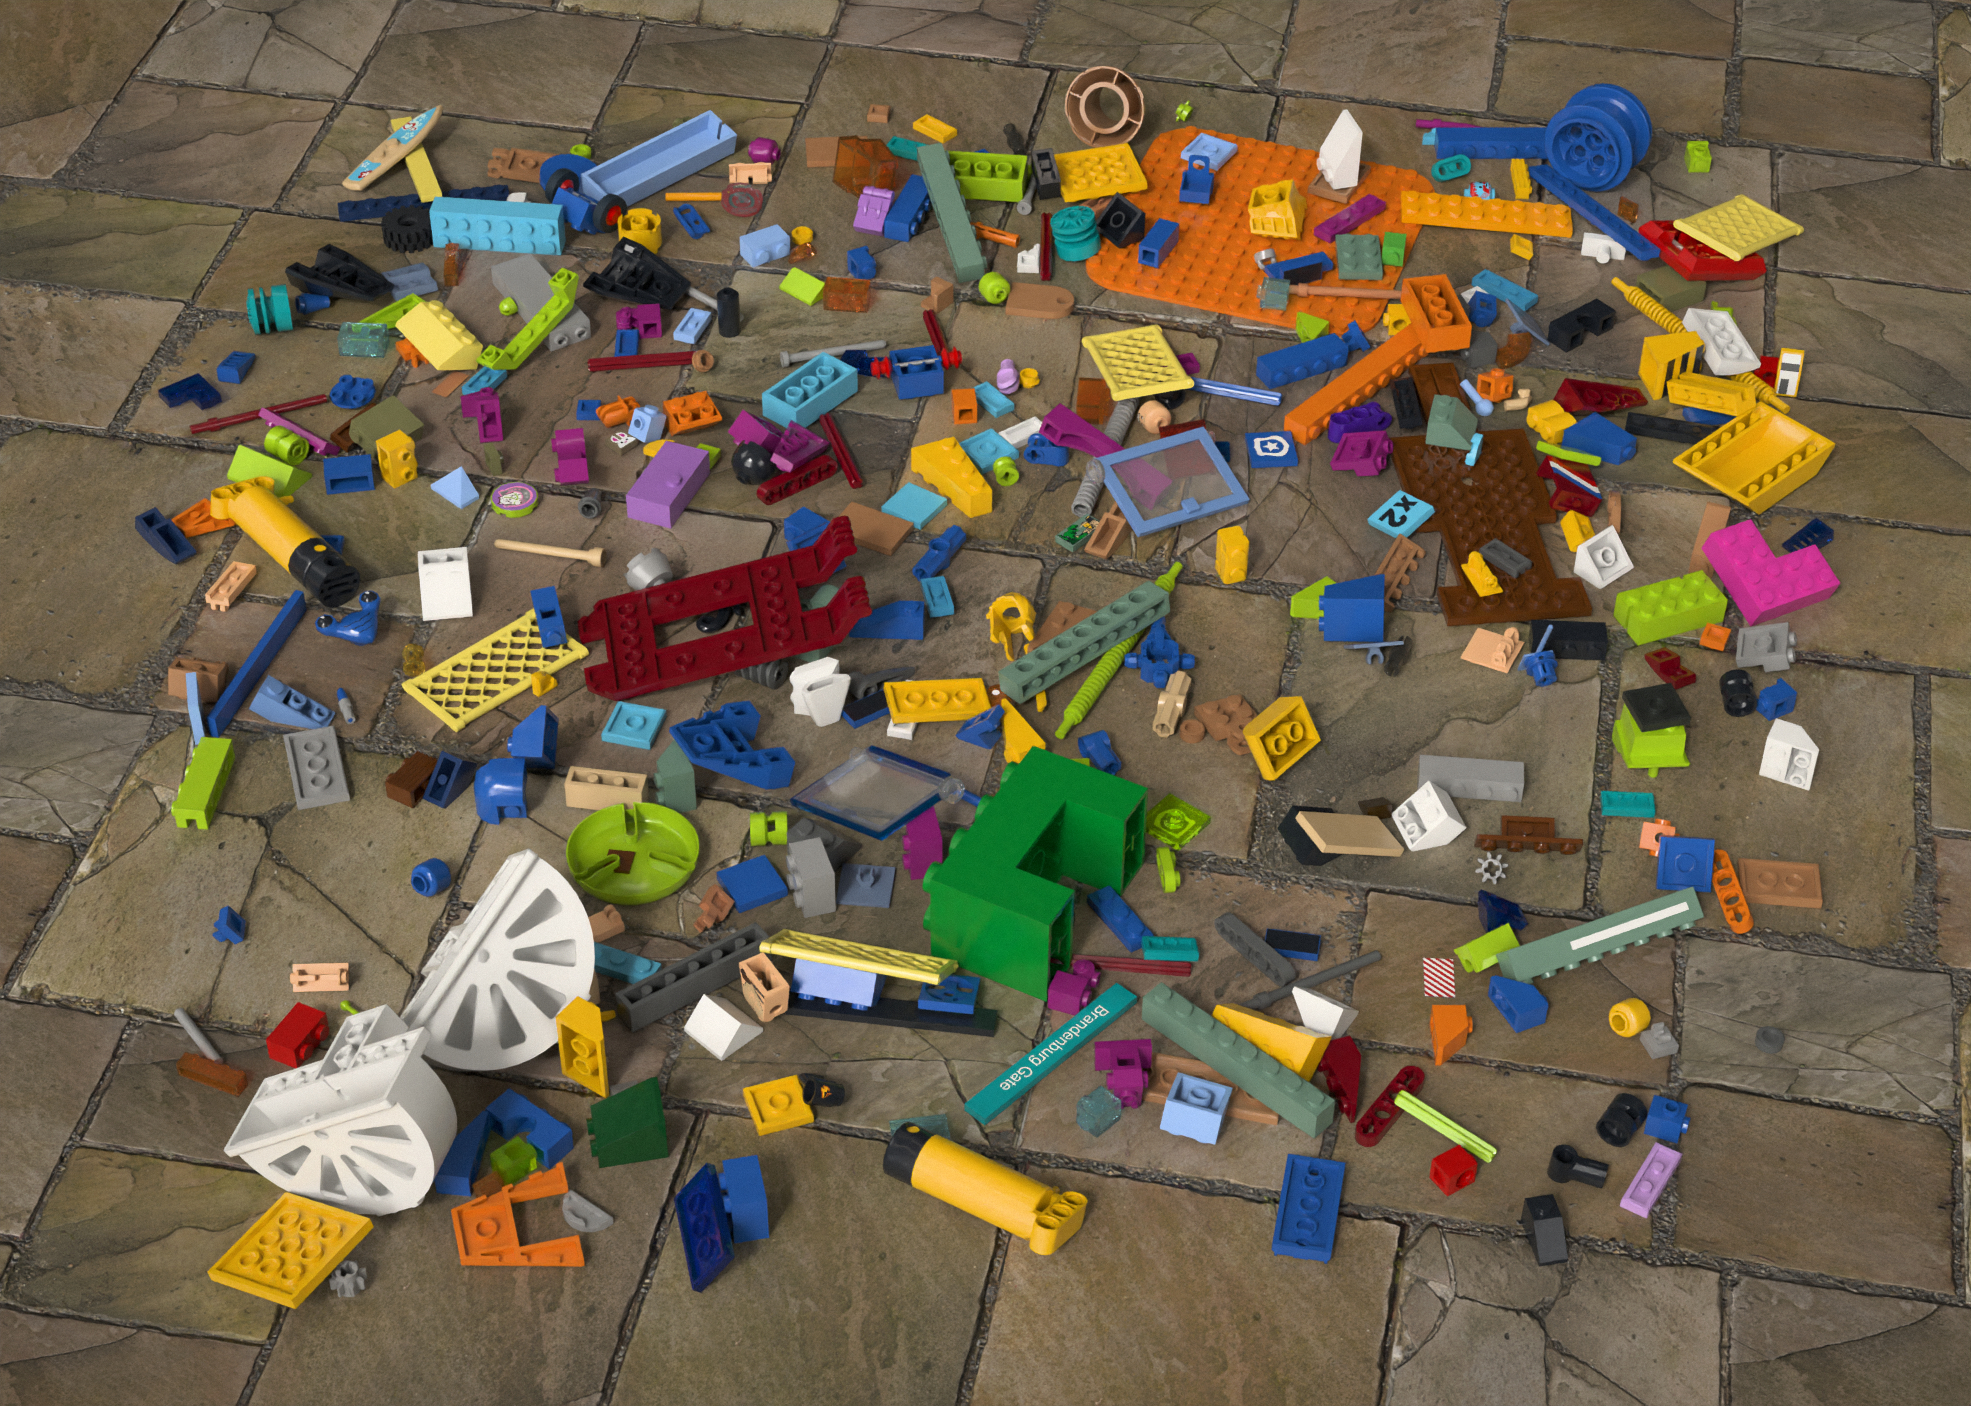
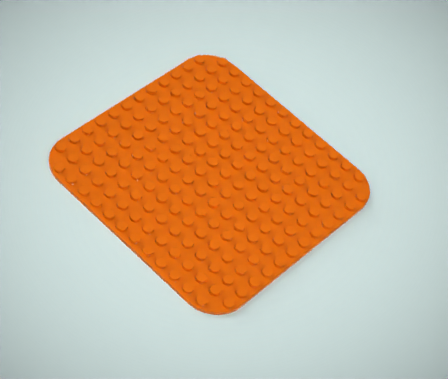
[1086,126,1435,337]

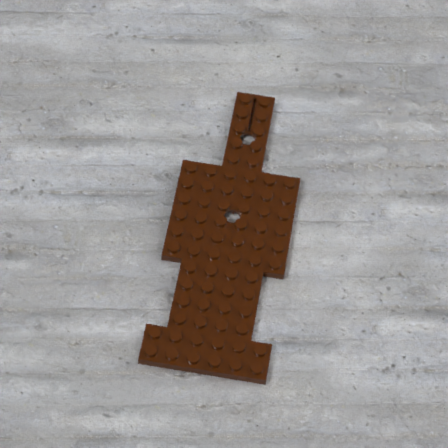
[1389,362,1592,626]

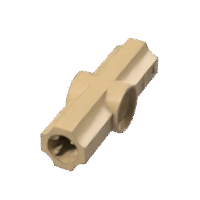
[1152,671,1192,738]

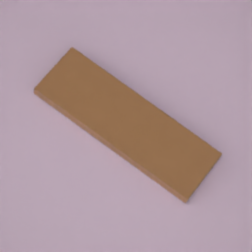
[1110,1052,1280,1125]

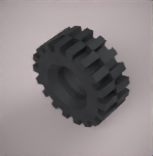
[381,205,433,253]

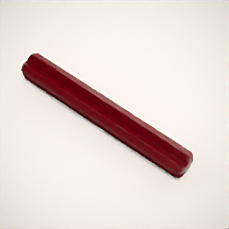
[923,309,952,368]

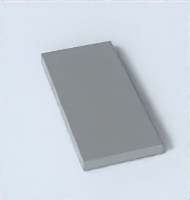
[283,726,350,810]

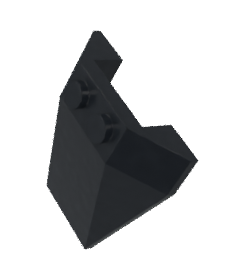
[583,236,691,310]
[285,244,394,302]

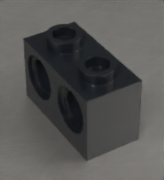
[1031,148,1061,200]

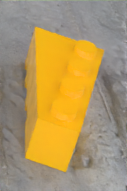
[911,437,992,518]
[1211,1003,1332,1082]

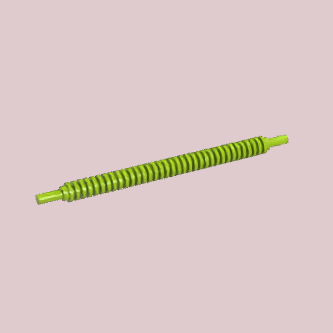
[1055,562,1183,739]

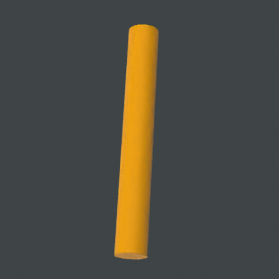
[665,192,729,201]

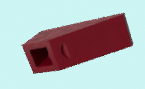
[1317,1035,1361,1123]

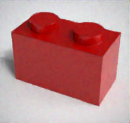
[266,1002,330,1069]

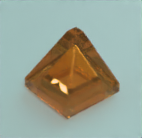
[1617,196,1639,224]
[788,242,817,264]

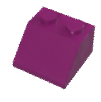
[728,409,784,460]
[902,802,942,880]

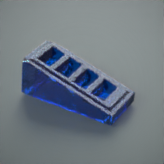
[1782,517,1834,553]

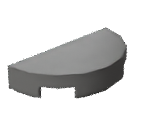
[562,1189,614,1232]

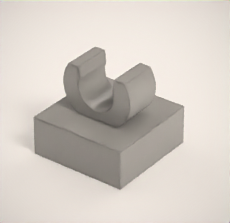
[1640,1022,1679,1059]

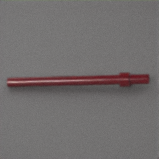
[190,394,327,434]

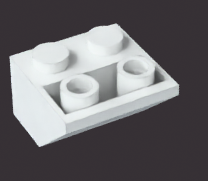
[1759,718,1819,790]
[1392,781,1467,851]

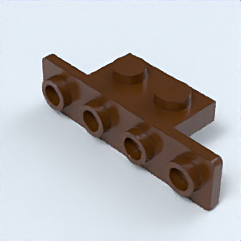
[1474,815,1583,855]

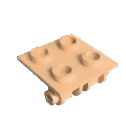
[1461,627,1525,673]

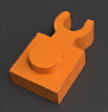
[395,338,429,368]

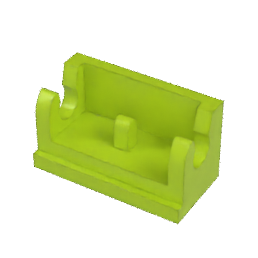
[1454,923,1520,973]

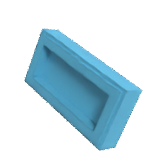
[973,381,1014,418]

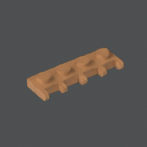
[1374,533,1426,612]

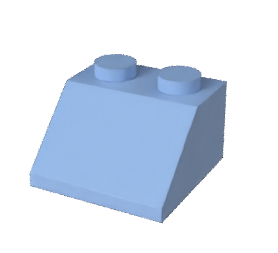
[1160,1072,1233,1145]

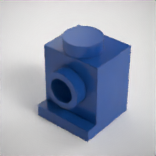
[847,246,876,283]
[1468,290,1497,327]
[1756,678,1797,721]

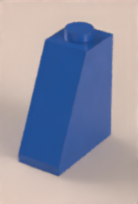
[1562,412,1637,465]

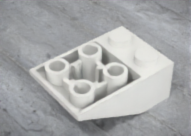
[418,547,473,621]

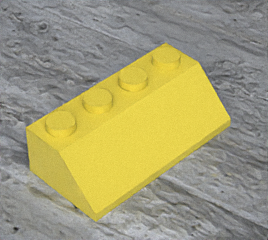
[396,300,483,370]

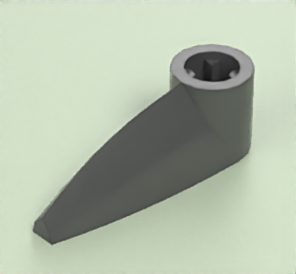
[848,667,915,699]

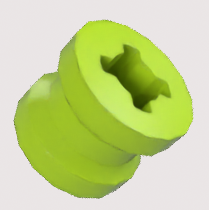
[993,456,1019,486]

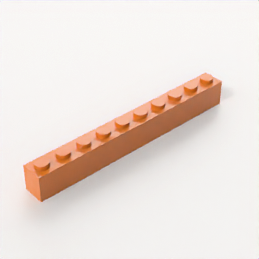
[1284,323,1430,445]

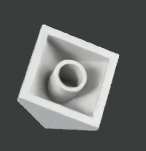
[1574,525,1634,589]
[684,994,763,1061]

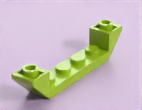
[476,268,579,370]

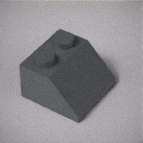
[787,817,862,872]

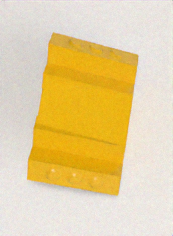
[1248,180,1307,240]

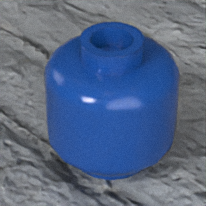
[411,858,451,897]

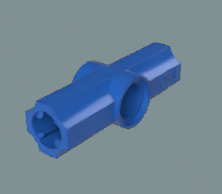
[912,525,966,581]

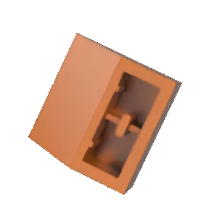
[663,391,722,436]

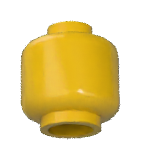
[1609,998,1651,1037]

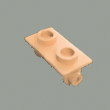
[729,162,772,185]
[290,963,349,992]

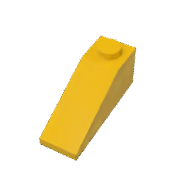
[1001,698,1046,763]

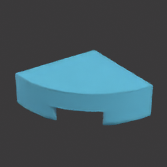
[1422,127,1442,145]
[1465,433,1483,466]

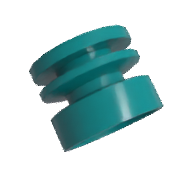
[1050,206,1101,261]
[246,284,293,335]

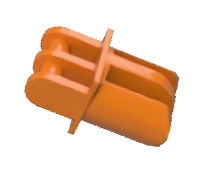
[596,395,640,428]

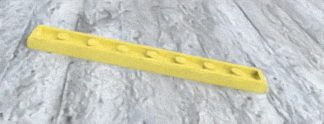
[391,116,442,203]

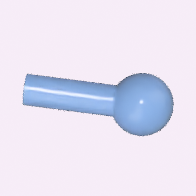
[1460,379,1494,416]

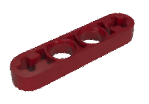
[756,455,838,505]
[1355,1066,1425,1147]

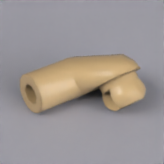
[1504,388,1532,412]

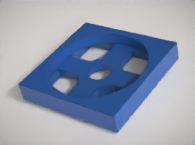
[918,975,980,1014]

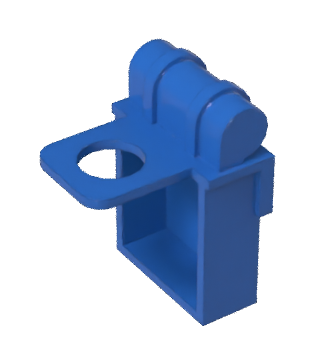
[1179,155,1214,204]

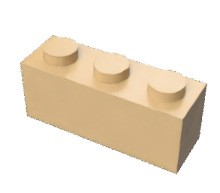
[564,766,649,810]

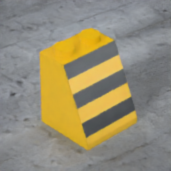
[1638,331,1705,400]

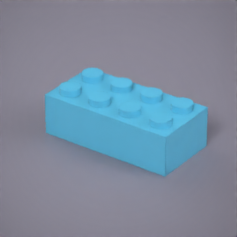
[762,352,858,428]

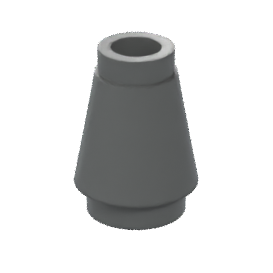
[578,488,602,519]

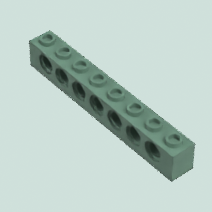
[998,581,1170,704]

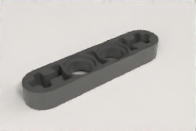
[1214,912,1295,987]

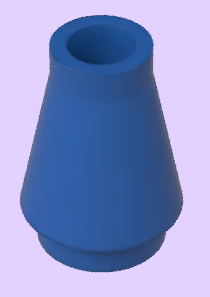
[295,293,330,315]

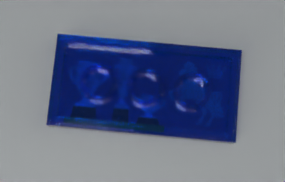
[674,1163,735,1293]

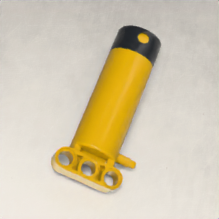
[883,1121,1088,1255]

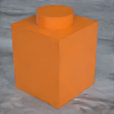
[952,388,977,424]

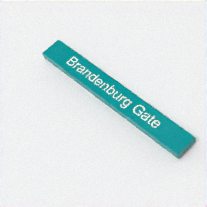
[964,983,1137,1125]

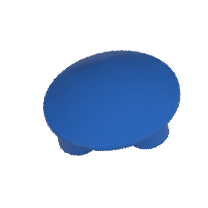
[330,375,376,409]

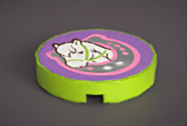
[491,482,539,518]

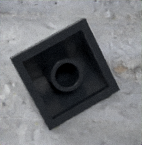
[1096,192,1145,248]

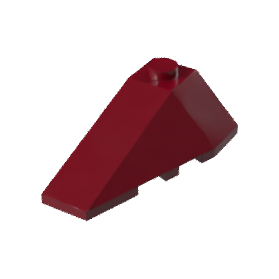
[1553,378,1648,416]

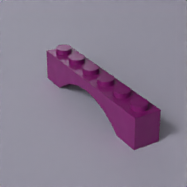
[1039,403,1172,512]

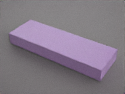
[1620,1143,1683,1218]

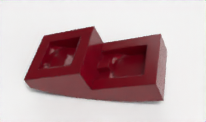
[1645,647,1696,690]

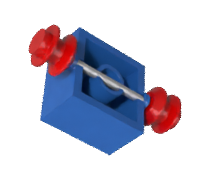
[870,345,962,400]

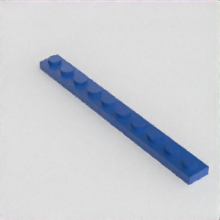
[1529,164,1660,261]

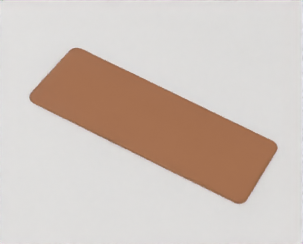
[432,371,469,397]

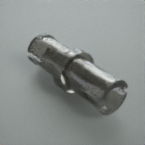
[1003,123,1027,156]
[1384,636,1413,677]

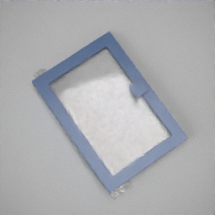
[1086,426,1250,537]

